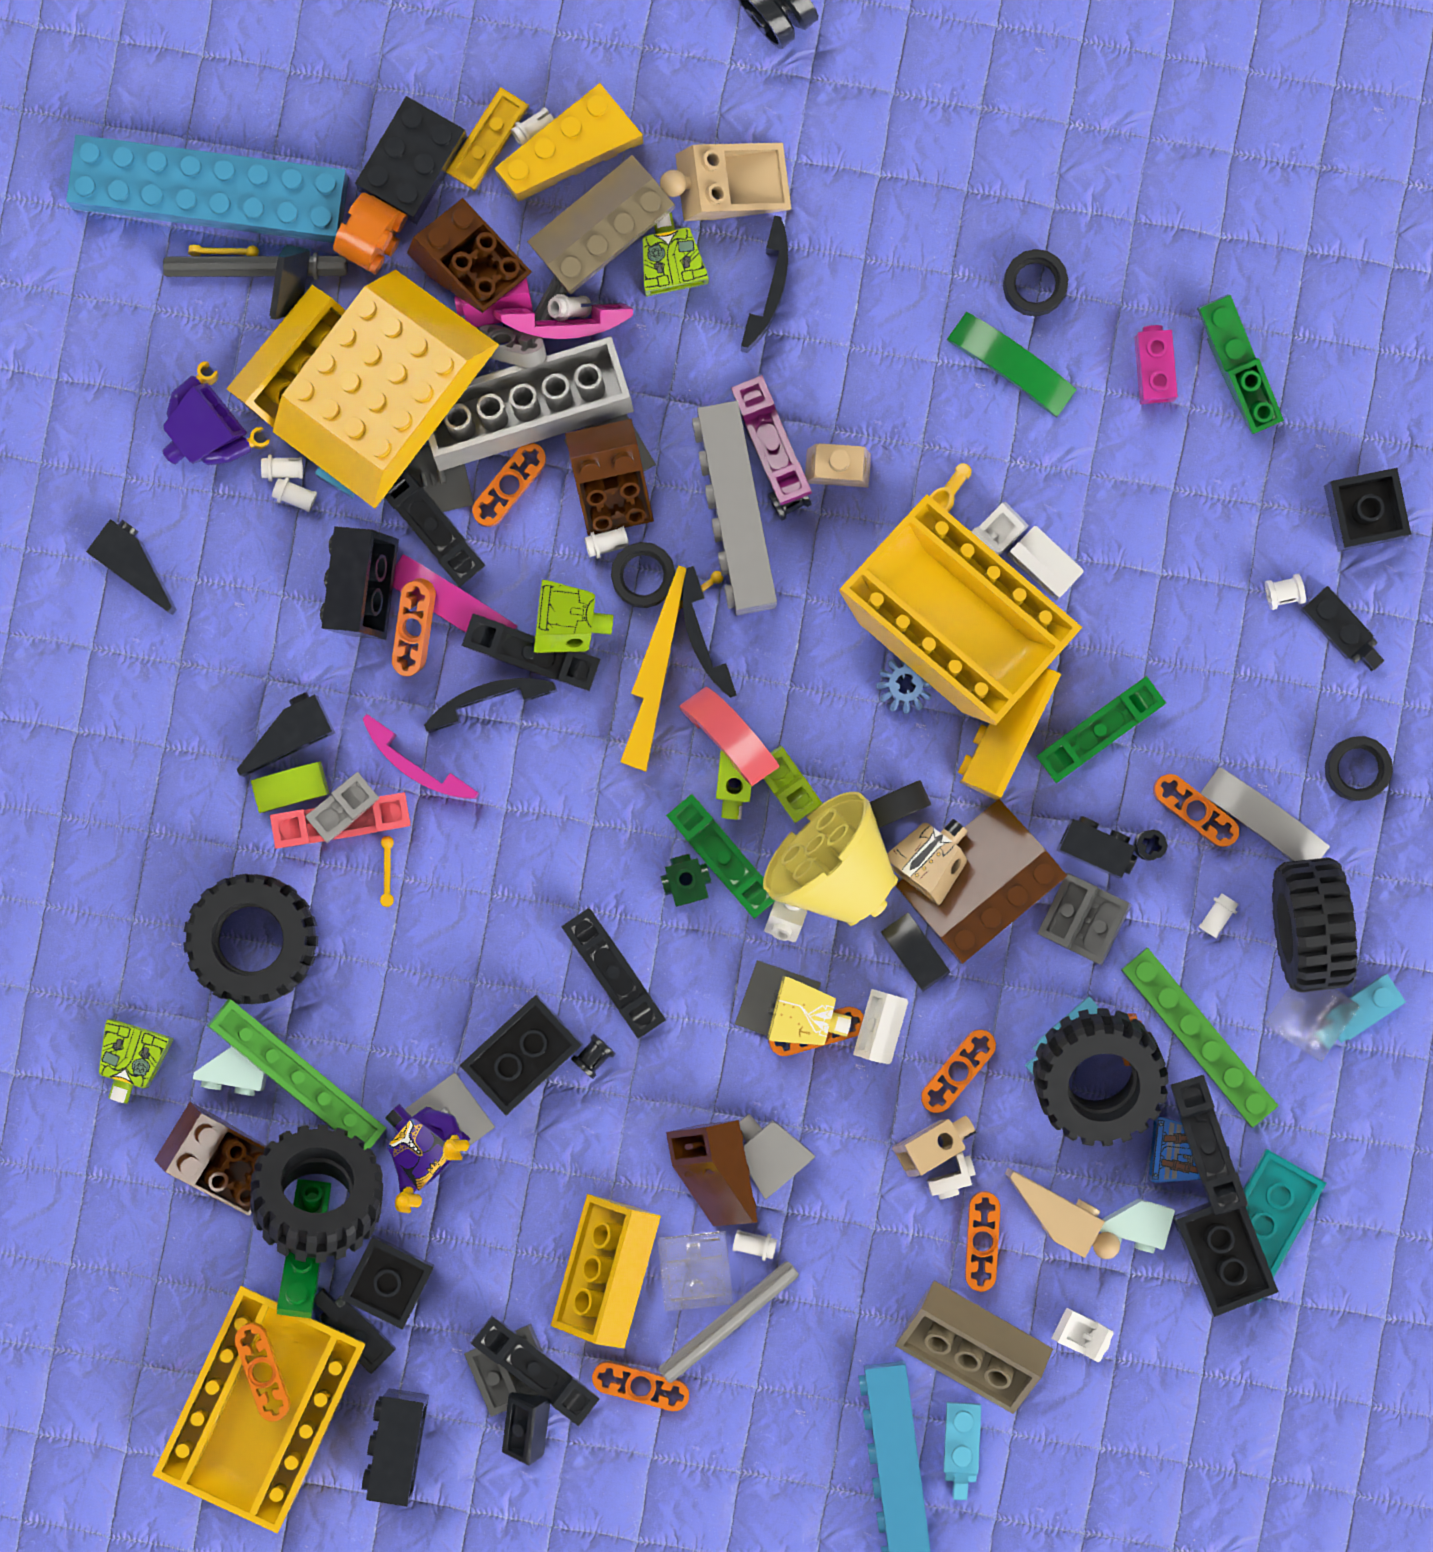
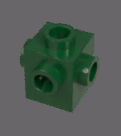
[660,854,712,907]

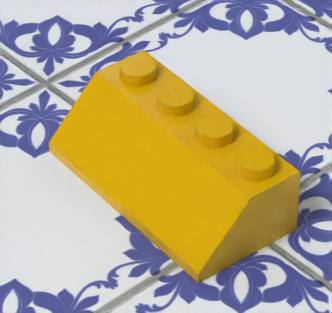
[226,285,346,428]
[957,668,1061,800]
[550,1194,661,1348]

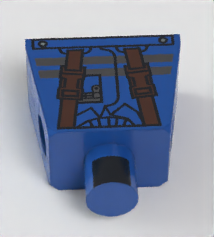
[1148,1116,1229,1183]

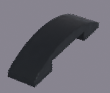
[741,215,788,353]
[384,469,486,587]
[683,566,737,698]
[461,614,601,691]
[424,678,558,733]
[561,907,666,1039]
[1171,1074,1248,1216]
[470,1315,600,1426]

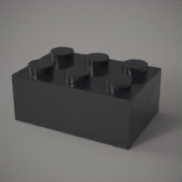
[355,96,467,225]
[320,526,399,640]
[459,995,583,1116]
[1173,1202,1279,1317]
[361,1388,429,1507]

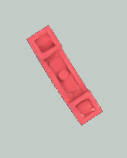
[679,687,780,786]
[270,792,411,849]

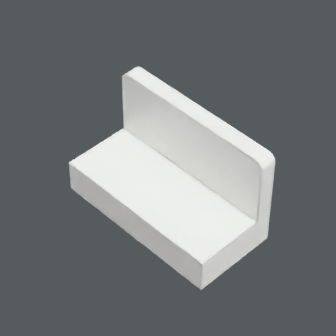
[1007,526,1083,601]
[853,989,908,1064]

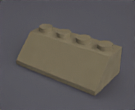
[527,155,675,295]
[895,1280,1053,1414]

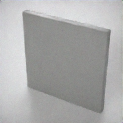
[405,1072,495,1153]

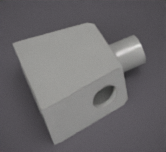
[739,1114,815,1199]

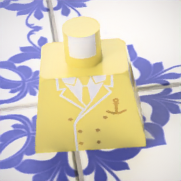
[767,976,852,1045]

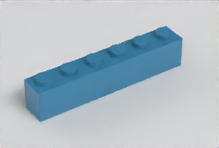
[858,1361,931,1552]

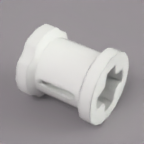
[1265,573,1306,610]

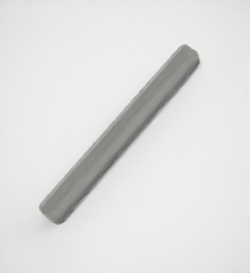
[658,1261,799,1383]

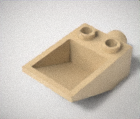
[660,143,791,221]
[1005,1167,1120,1259]

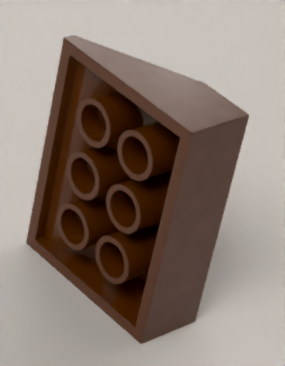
[895,799,1067,964]

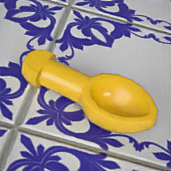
[930,463,972,512]

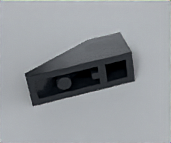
[86,519,177,615]
[237,692,335,777]

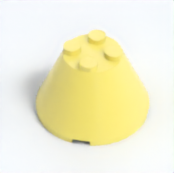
[763,792,898,926]

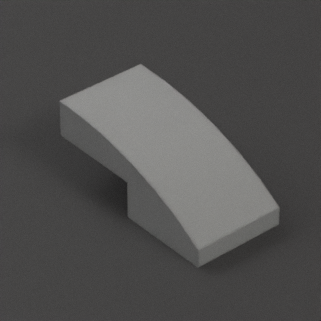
[305,772,379,844]

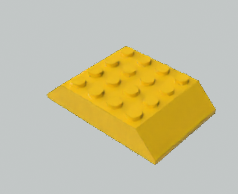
[272,269,499,508]
[839,494,1082,726]
[152,1285,366,1534]

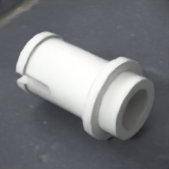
[511,107,554,146]
[548,294,592,321]
[261,455,303,482]
[271,477,317,512]
[584,526,629,559]
[1198,893,1239,939]
[733,1229,777,1261]

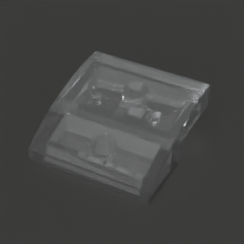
[1264,987,1360,1062]
[658,1231,733,1311]

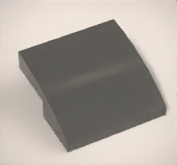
[1037,873,1132,966]
[464,1324,543,1417]

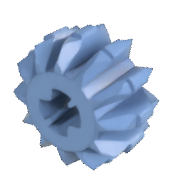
[876,659,932,714]

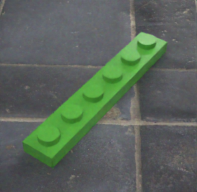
[1121,948,1279,1128]
[207,999,386,1150]

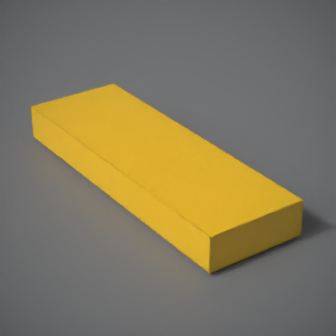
[446,87,529,191]

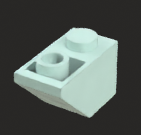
[193,1046,267,1096]
[1100,1199,1175,1253]

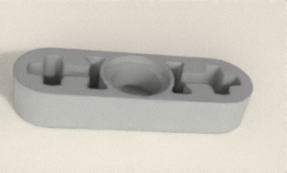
[476,324,547,368]

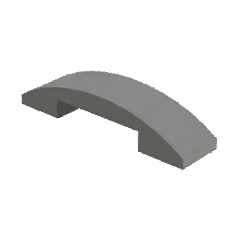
[1200,767,1330,861]

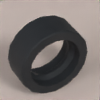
[1003,249,1069,317]
[611,542,675,608]
[1325,736,1393,801]
[870,780,931,828]

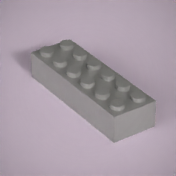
[428,336,634,471]
[692,400,777,616]

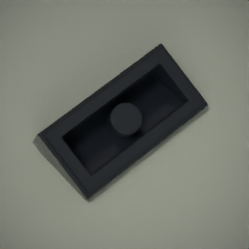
[269,244,310,320]
[502,1392,551,1466]

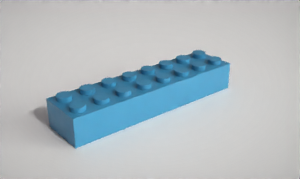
[66,135,349,243]

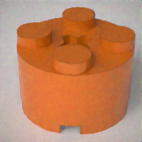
[333,192,408,275]

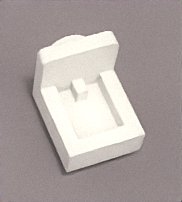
[971,502,1029,555]
[764,901,807,942]
[927,1152,976,1200]
[1051,1308,1114,1362]

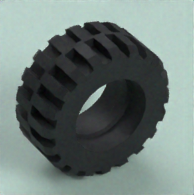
[1272,857,1358,993]
[183,874,318,1005]
[1033,1008,1169,1146]
[250,1124,384,1263]

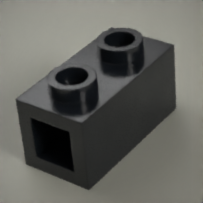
[1056,816,1138,878]

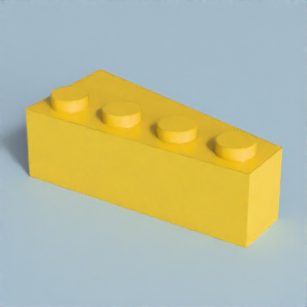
[495,83,643,202]

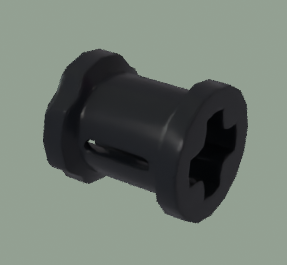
[768,492,812,521]
[1133,830,1168,861]
[571,1034,616,1079]

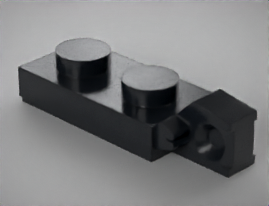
[1301,586,1385,671]
[314,1288,396,1374]

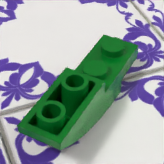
[1197,294,1284,434]
[277,1179,331,1318]

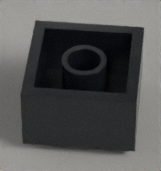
[1324,468,1411,552]
[341,1235,434,1330]

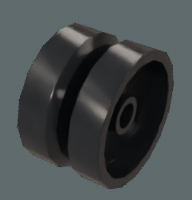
[738,0,819,49]

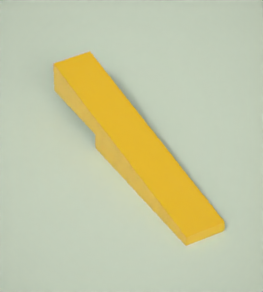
[620,565,687,772]

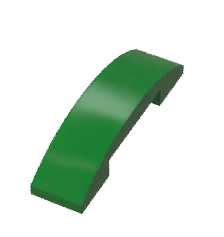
[947,312,1077,418]
[1036,676,1166,783]
[666,794,775,919]

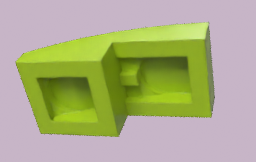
[763,745,823,823]
[251,761,330,813]

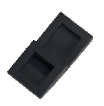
[881,913,950,992]

